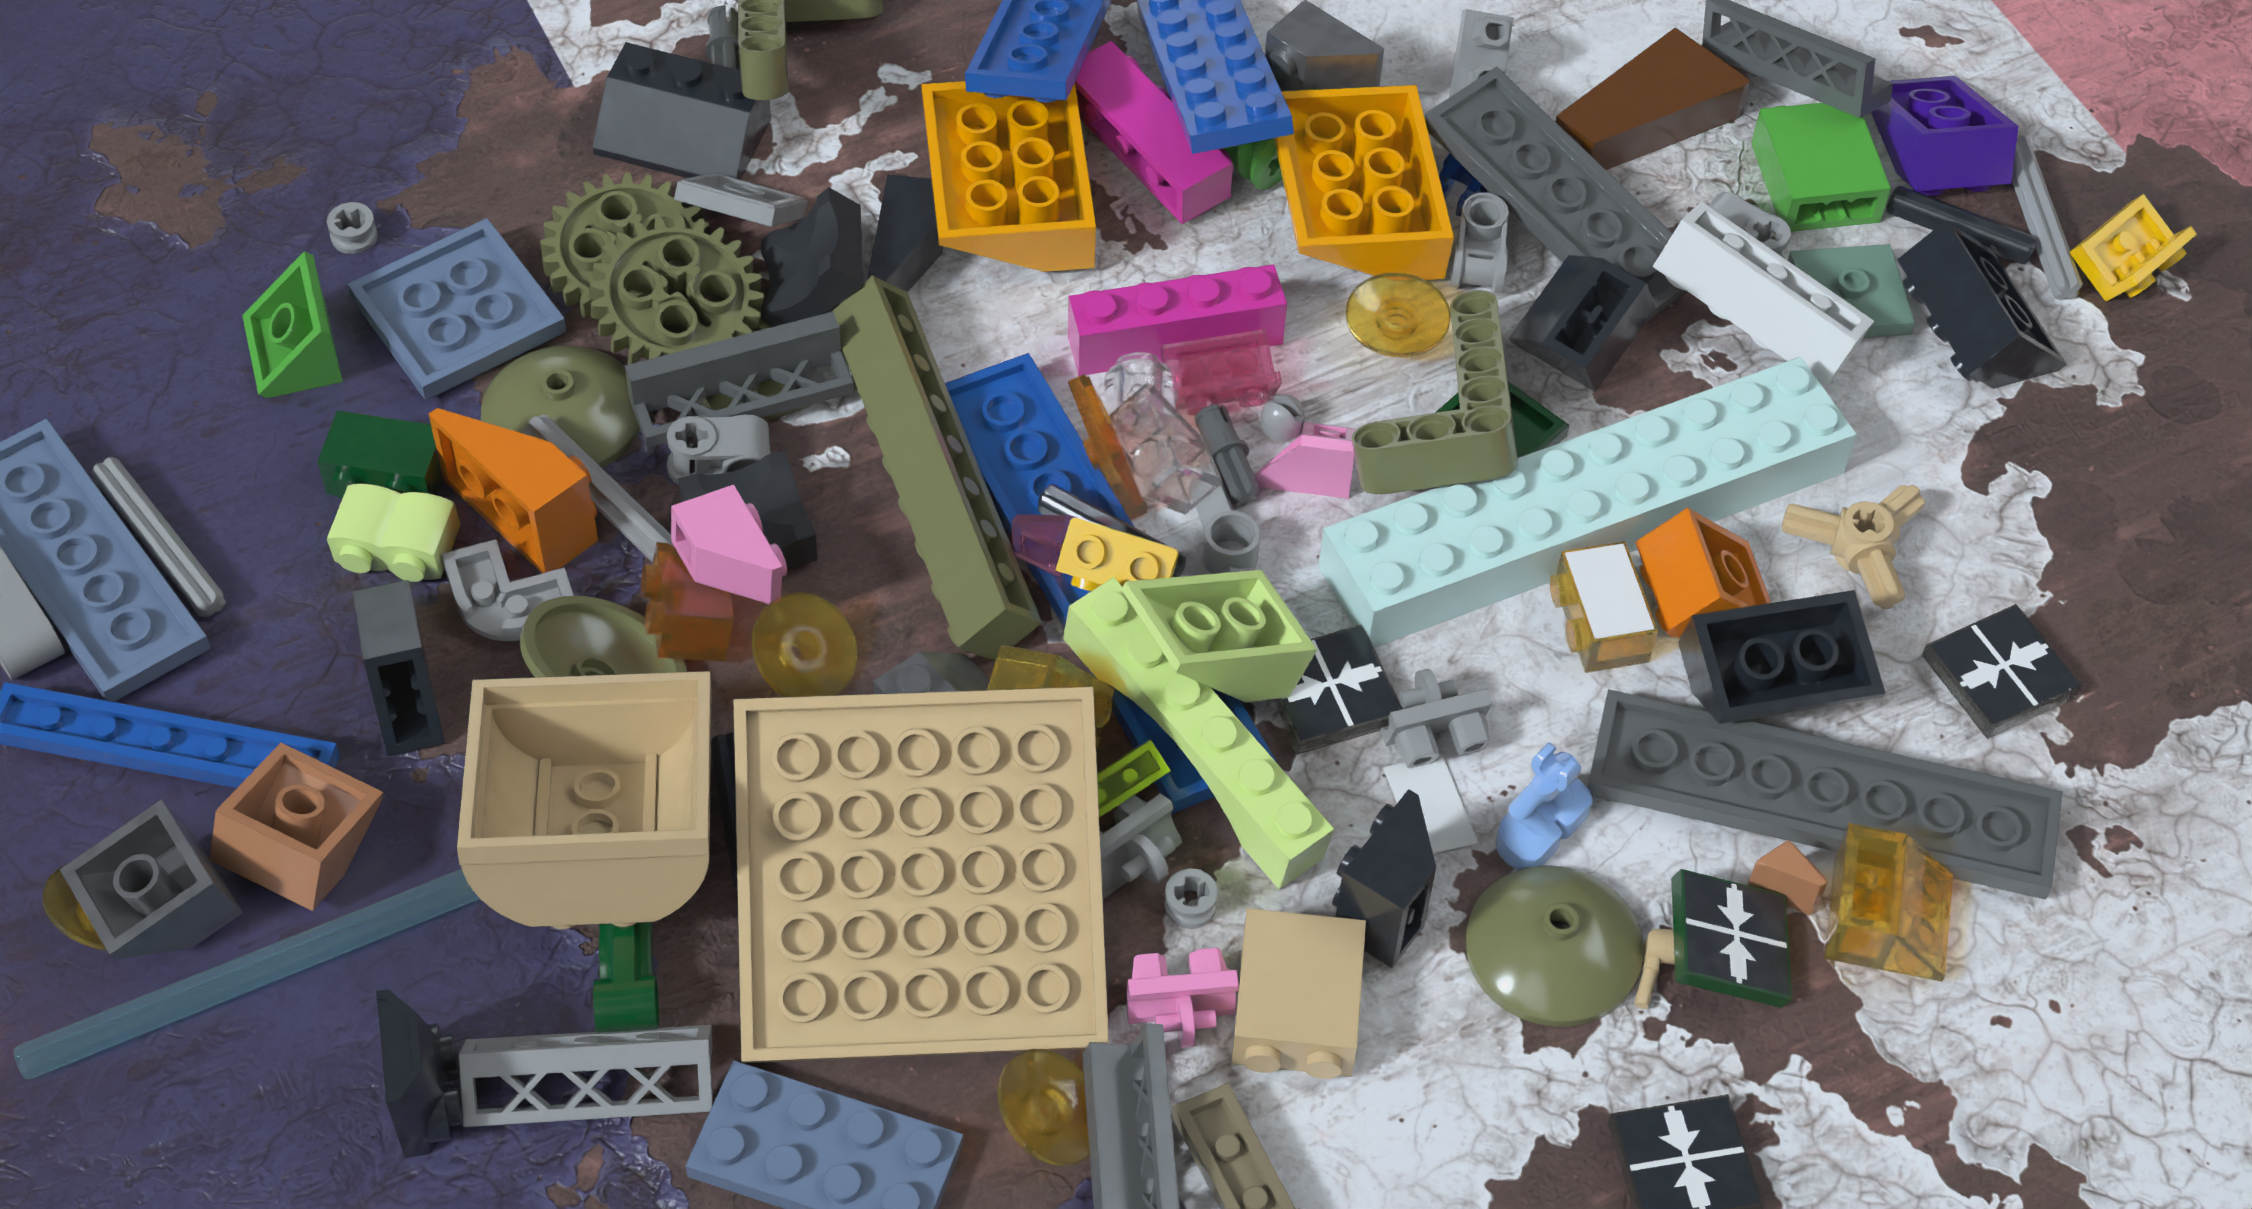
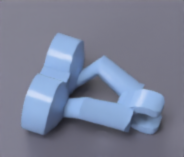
[1495,742,1593,870]

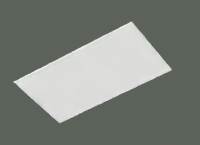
[1383,753,1478,854]

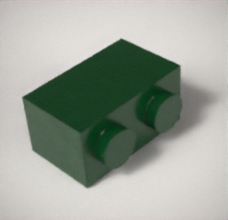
[317,410,444,499]

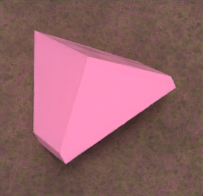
[1254,422,1357,499]

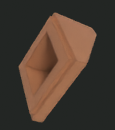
[1748,840,1828,916]

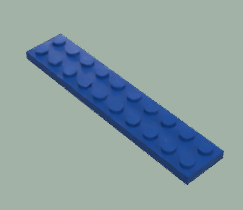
[945,353,1276,814]

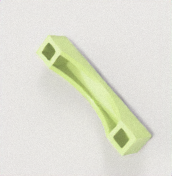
[1063,577,1334,890]

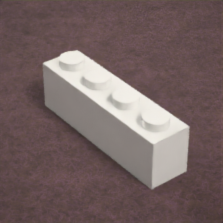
[1653,201,1874,387]

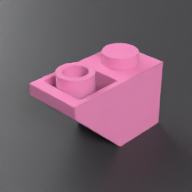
[671,485,787,604]

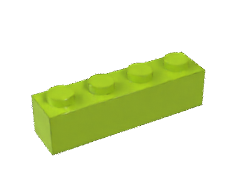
[1097,740,1171,817]

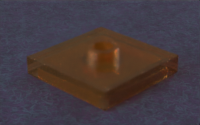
[1068,374,1148,520]

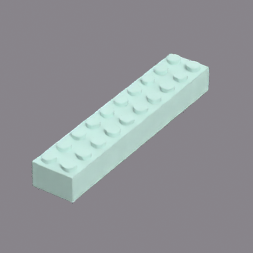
[1318,357,1857,648]

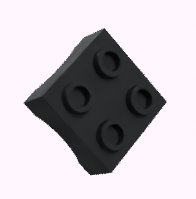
[761,187,863,327]
[678,451,818,589]

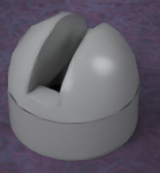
[1261,394,1304,441]

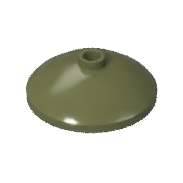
[481,346,640,468]
[520,596,687,678]
[1465,865,1644,1027]

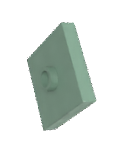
[1787,244,1915,338]

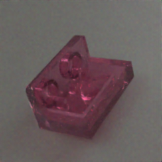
[1160,329,1282,416]

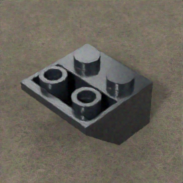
[1509,255,1656,392]
[1332,789,1436,968]

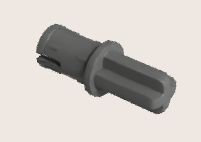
[705,5,740,70]
[1195,404,1260,505]

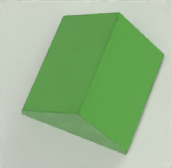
[242,251,343,398]

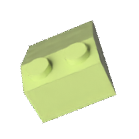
[1122,570,1317,702]

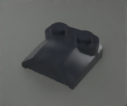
[376,989,463,1158]

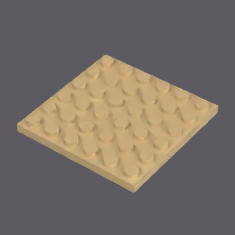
[734,687,1109,1063]

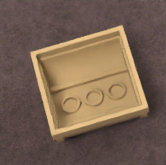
[457,671,712,929]

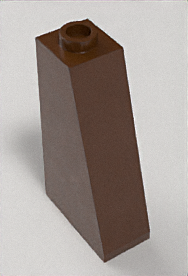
[1555,27,1751,170]

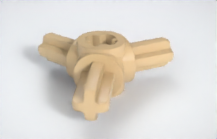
[1782,485,1925,610]

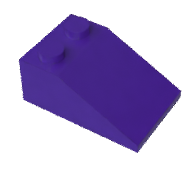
[1871,76,2019,195]

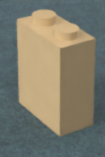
[1231,908,1366,1079]

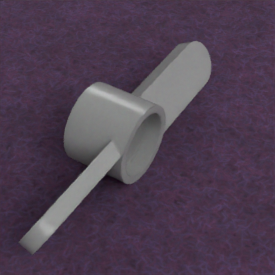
[1187,466,1260,574]

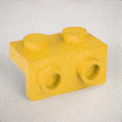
[2069,194,2197,302]
[1056,518,1179,591]

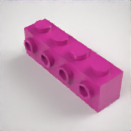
[1075,41,1234,224]
[1068,264,1287,376]

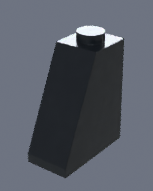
[352,580,445,756]

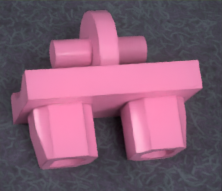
[1126,948,1239,1048]

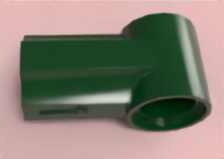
[593,922,659,1033]

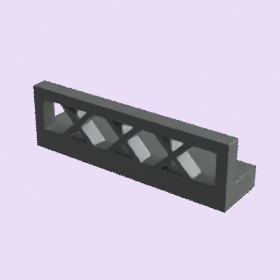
[1702,0,1893,118]
[625,312,854,448]
[1082,1023,1179,1209]

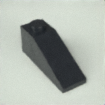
[867,174,944,292]

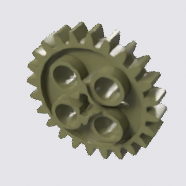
[540,172,710,318]
[589,215,764,365]

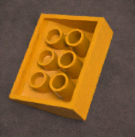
[921,81,1096,272]
[1274,85,1454,282]

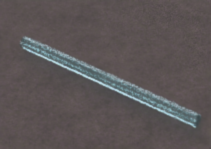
[13,869,480,1080]

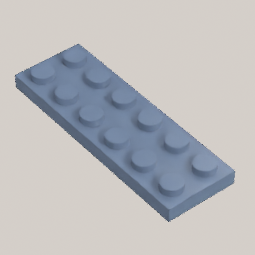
[0,419,211,702]

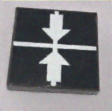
[1922,604,2083,739]
[1273,624,1403,754]
[1608,1094,1764,1209]

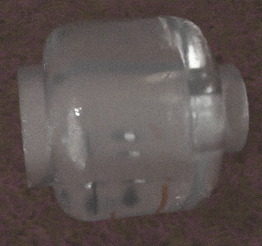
[1104,352,1176,436]

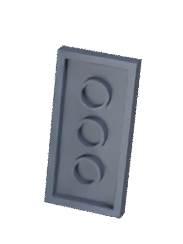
[685,1060,964,1209]

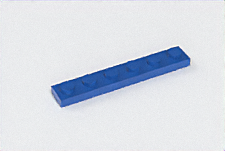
[0,682,340,788]

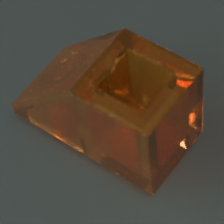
[641,542,734,661]

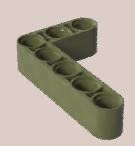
[738,0,884,100]
[1351,290,1518,495]

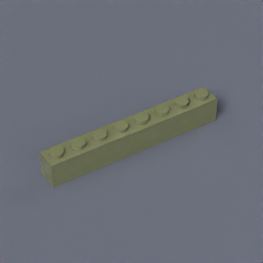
[832,275,1042,661]

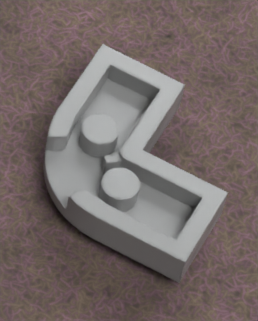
[442,539,574,641]

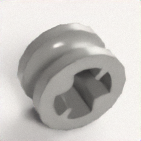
[327,202,378,254]
[1164,868,1218,929]

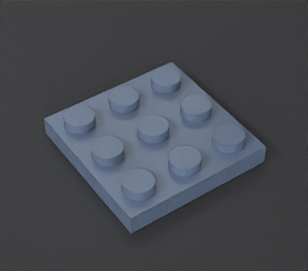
[347,218,567,401]

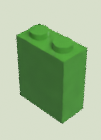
[1751,103,1891,232]

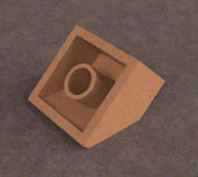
[209,743,383,911]

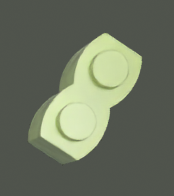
[327,484,461,582]

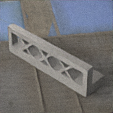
[459,1025,713,1127]

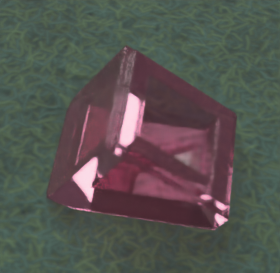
[1012,515,1079,577]

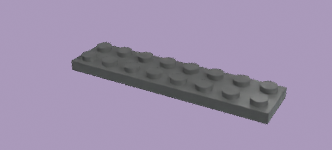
[1587,689,2063,900]

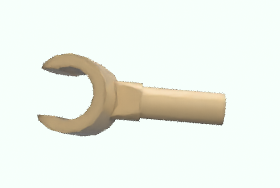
[1634,929,1675,1009]

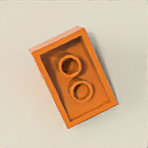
[429,408,598,573]

